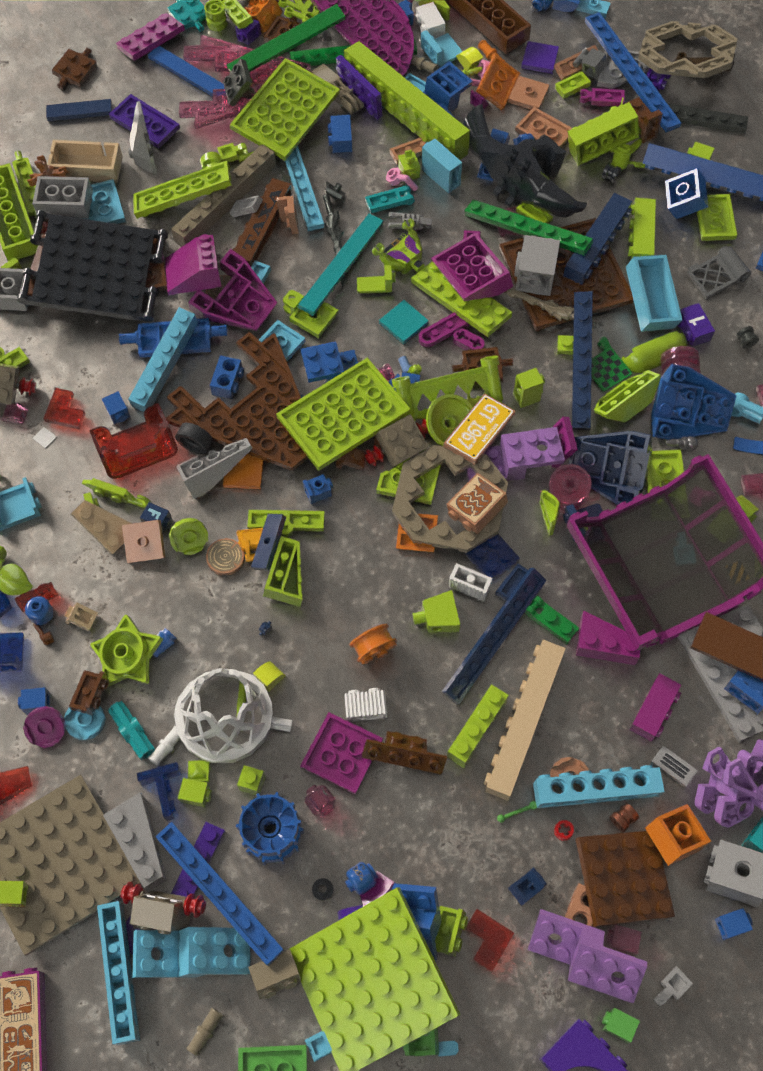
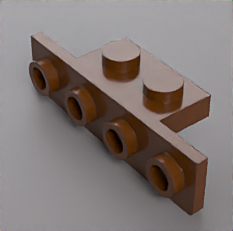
[362,731,447,774]

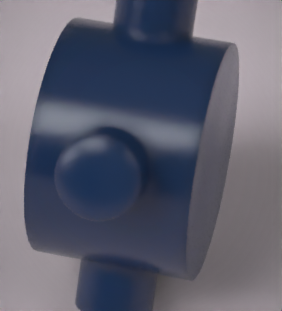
[259,621,272,636]

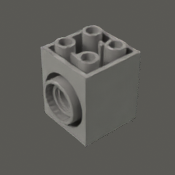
[514,235,560,296]
[704,839,763,908]

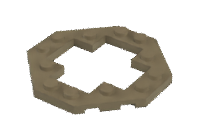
[638,21,738,78]
[392,445,508,553]

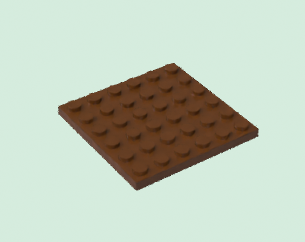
[499,218,634,331]

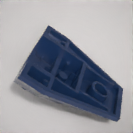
[567,431,652,505]

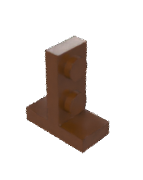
[625,97,663,143]

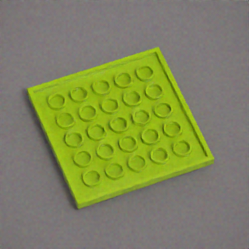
[288,887,461,1071]

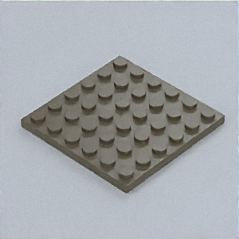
[0,775,141,956]

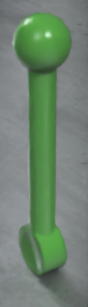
[497,801,537,823]

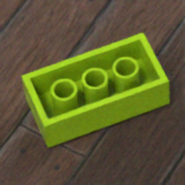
[567,102,639,166]

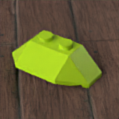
[594,370,661,422]

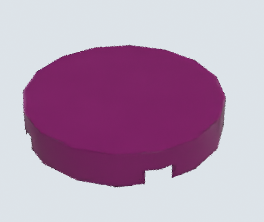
[23,706,66,748]

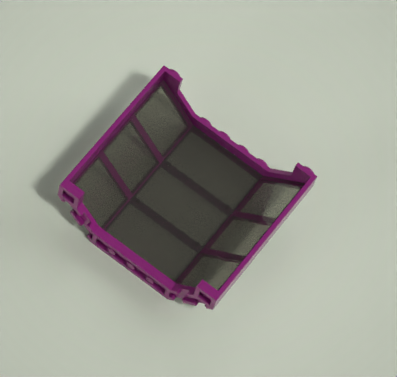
[567,454,763,650]

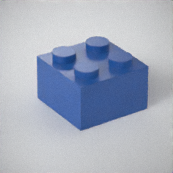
[665,168,708,219]

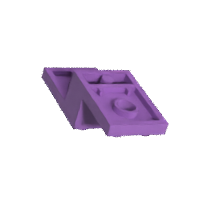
[466,427,565,482]
[528,909,647,1003]

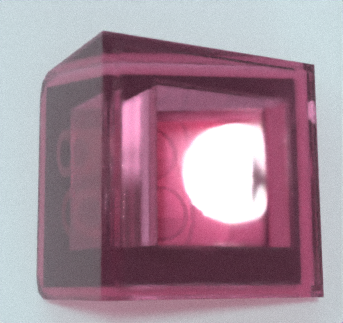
[1,403,28,425]

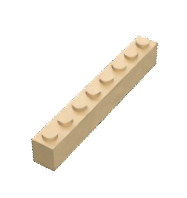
[484,640,566,801]

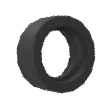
[175,422,213,454]

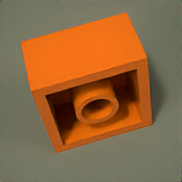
[645,804,711,866]

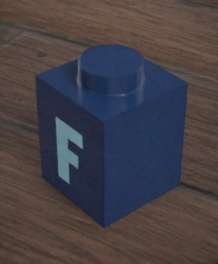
[140,502,172,534]

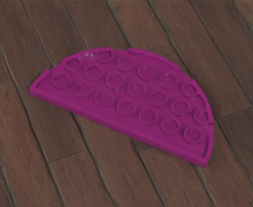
[310,0,414,77]

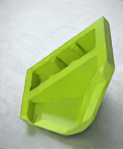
[539,490,560,535]

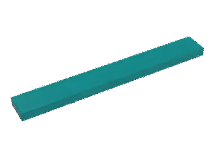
[298,213,384,316]

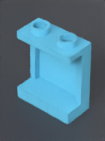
[0,477,42,531]

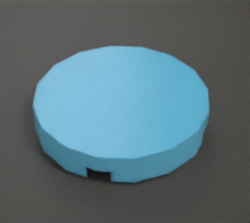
[64,707,106,740]

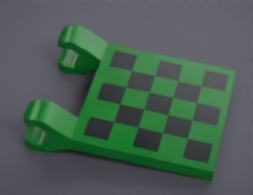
[592,336,633,393]

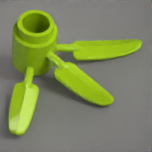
[610,138,646,170]

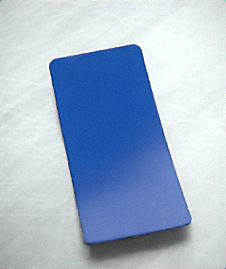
[734,437,763,454]

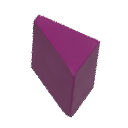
[470,90,489,110]

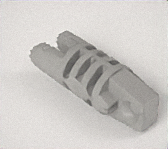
[388,212,432,230]

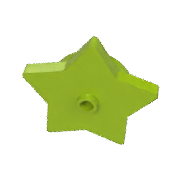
[90,614,163,688]

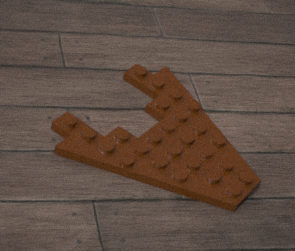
[165,332,308,471]

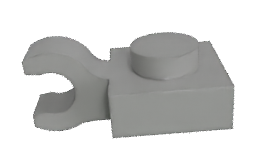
[653,966,693,1006]

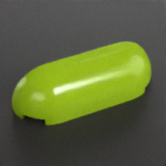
[622,331,687,373]

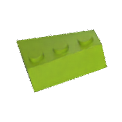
[263,536,303,607]

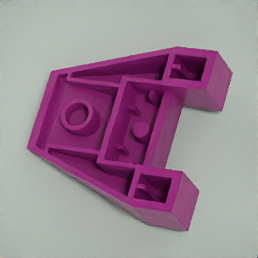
[188,249,277,331]

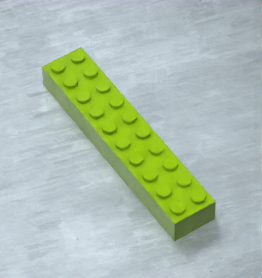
[344,41,470,160]

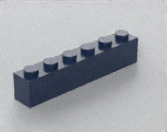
[563,193,633,285]

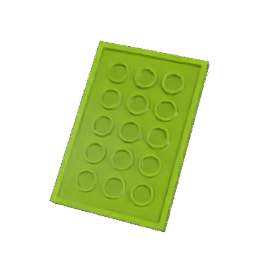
[230,58,340,161]
[276,357,411,471]

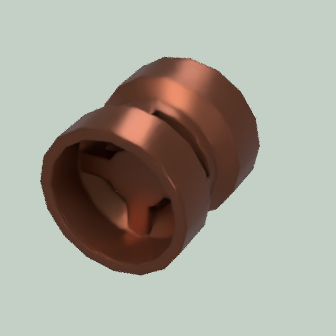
[609,802,639,833]

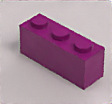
[629,673,682,742]

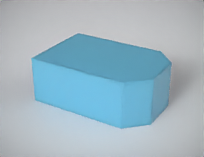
[438,1041,459,1057]

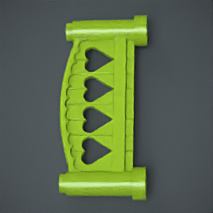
[392,356,503,421]

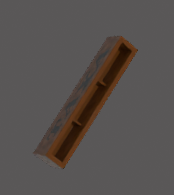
[232,178,292,266]

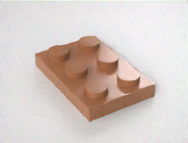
[515,107,572,148]

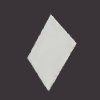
[32,427,57,448]

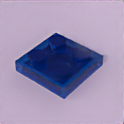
[465,534,520,581]

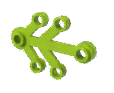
[278,0,319,22]

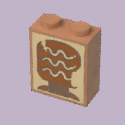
[446,473,508,534]

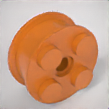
[349,623,397,665]

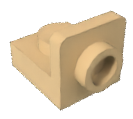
[64,602,98,631]

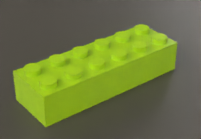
[0,163,38,261]

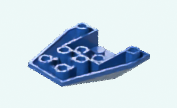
[651,364,737,440]

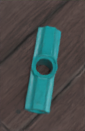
[107,701,155,760]

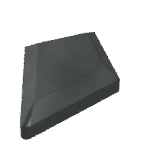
[324,181,346,200]

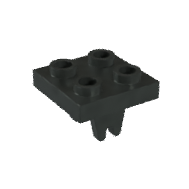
[223,58,256,106]

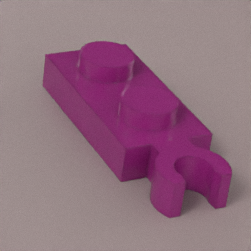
[580,88,625,107]

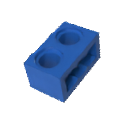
[210,355,244,399]

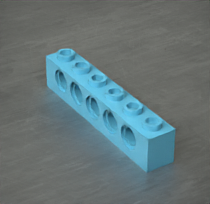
[533,765,665,808]
[97,901,140,1045]

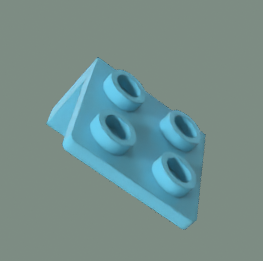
[421,30,463,67]

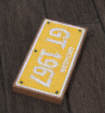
[443,394,516,465]

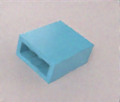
[422,139,462,194]

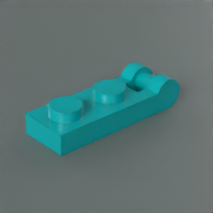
[365,186,415,214]

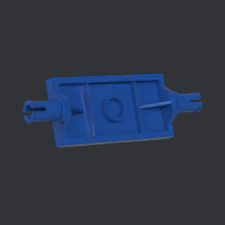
[119,318,228,358]

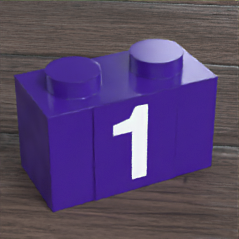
[677,303,715,347]

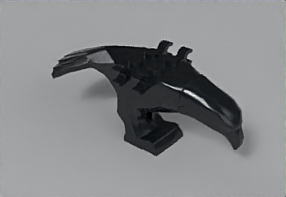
[463,104,587,218]

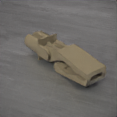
[311,64,364,115]

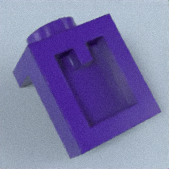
[235,19,261,45]

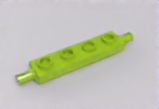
[12,151,36,218]

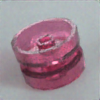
[549,464,592,511]

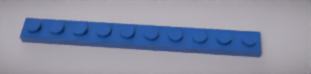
[585,12,681,133]

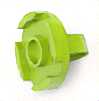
[169,518,208,555]

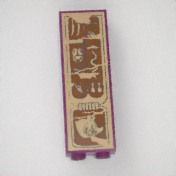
[0,968,48,1071]

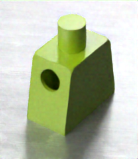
[412,590,460,633]

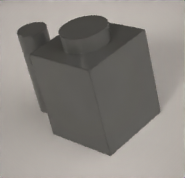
[573,48,607,79]

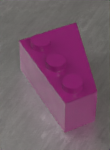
[576,611,640,665]

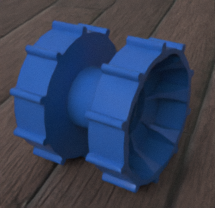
[236,792,305,865]

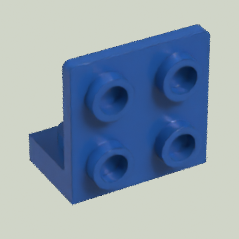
[724,670,763,714]

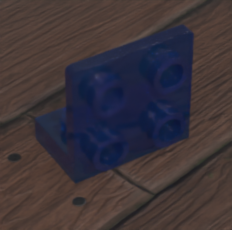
[0,632,24,672]

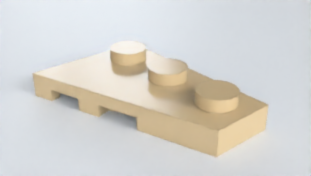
[71,500,132,554]

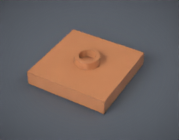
[508,76,550,110]
[122,520,166,563]

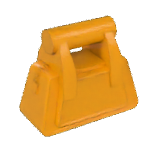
[236,528,263,562]

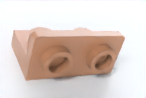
[276,196,299,235]

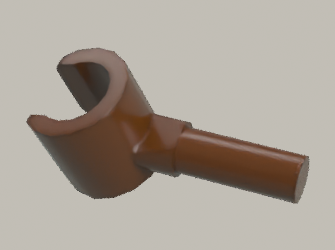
[33,624,54,645]

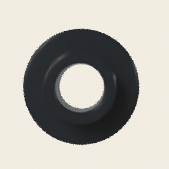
[312,878,334,901]

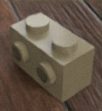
[248,949,301,999]

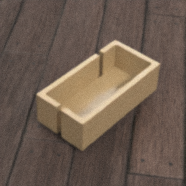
[47,140,123,183]

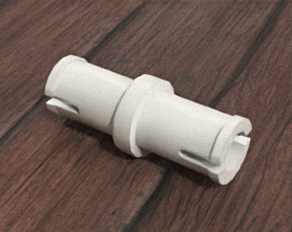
[148,726,180,766]

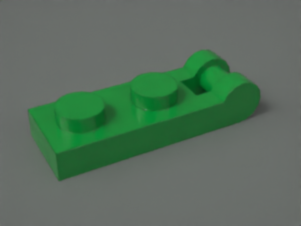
[524,595,579,645]

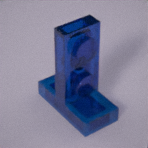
[136,762,182,821]

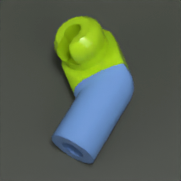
[398,356,422,375]

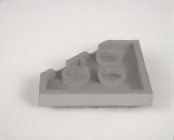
[597,50,650,89]

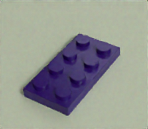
[336,55,383,120]
[109,94,180,149]

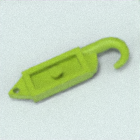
[81,478,151,508]

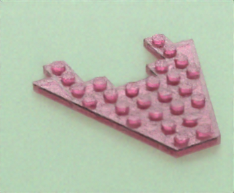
[179,35,311,129]

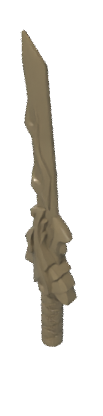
[504,288,596,329]

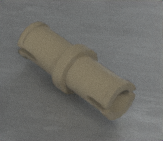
[411,55,438,73]
[186,1008,224,1056]

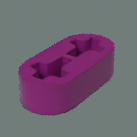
[453,329,485,350]

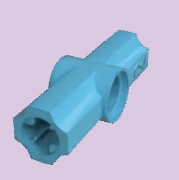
[731,393,763,424]

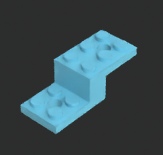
[133,927,250,978]

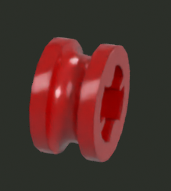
[554,820,574,841]

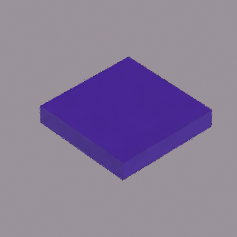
[521,41,559,74]

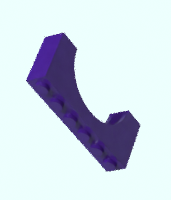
[539,1019,628,1071]

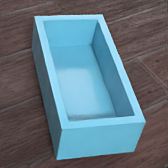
[626,255,682,332]

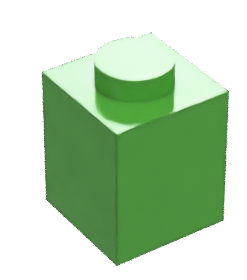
[602,1008,640,1044]

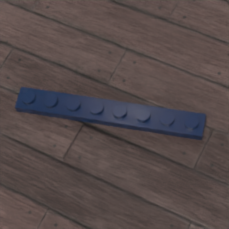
[572,291,593,430]
[442,568,547,704]

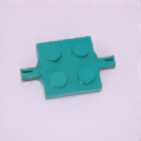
[167,0,206,32]

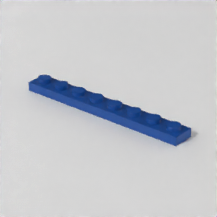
[155,822,284,966]

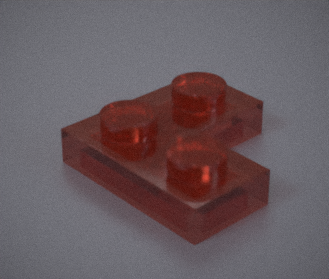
[43,388,86,429]
[466,909,514,973]

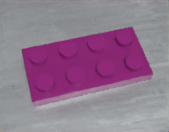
[116,13,185,61]

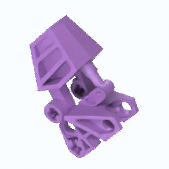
[695,739,763,828]

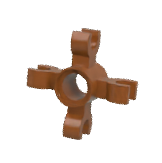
[27,155,69,186]

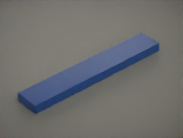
[148,46,227,102]

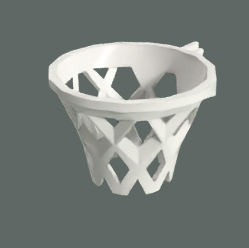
[174,668,293,763]

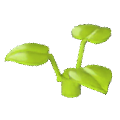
[0,546,33,595]

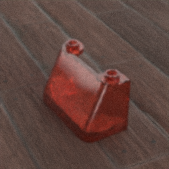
[89,403,178,479]

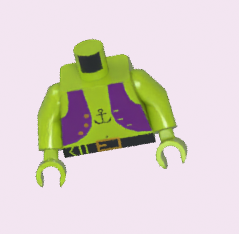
[372,218,425,274]

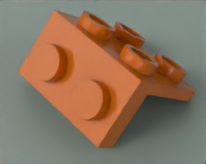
[244,0,283,32]

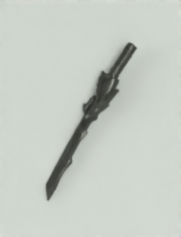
[323,194,348,288]

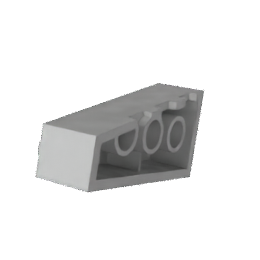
[103,792,167,892]

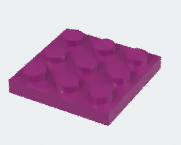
[300,712,383,795]

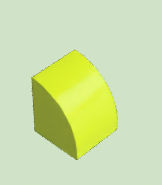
[456,47,483,72]
[253,661,286,692]

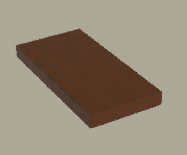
[690,612,763,681]

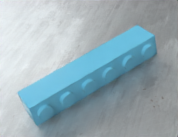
[128,307,198,414]

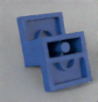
[423,61,473,112]
[301,341,358,383]
[392,883,442,962]

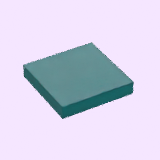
[379,300,429,345]

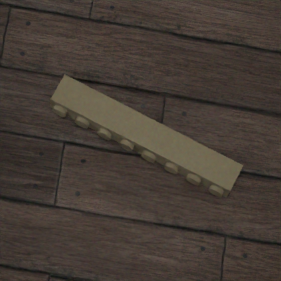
[171,144,276,247]

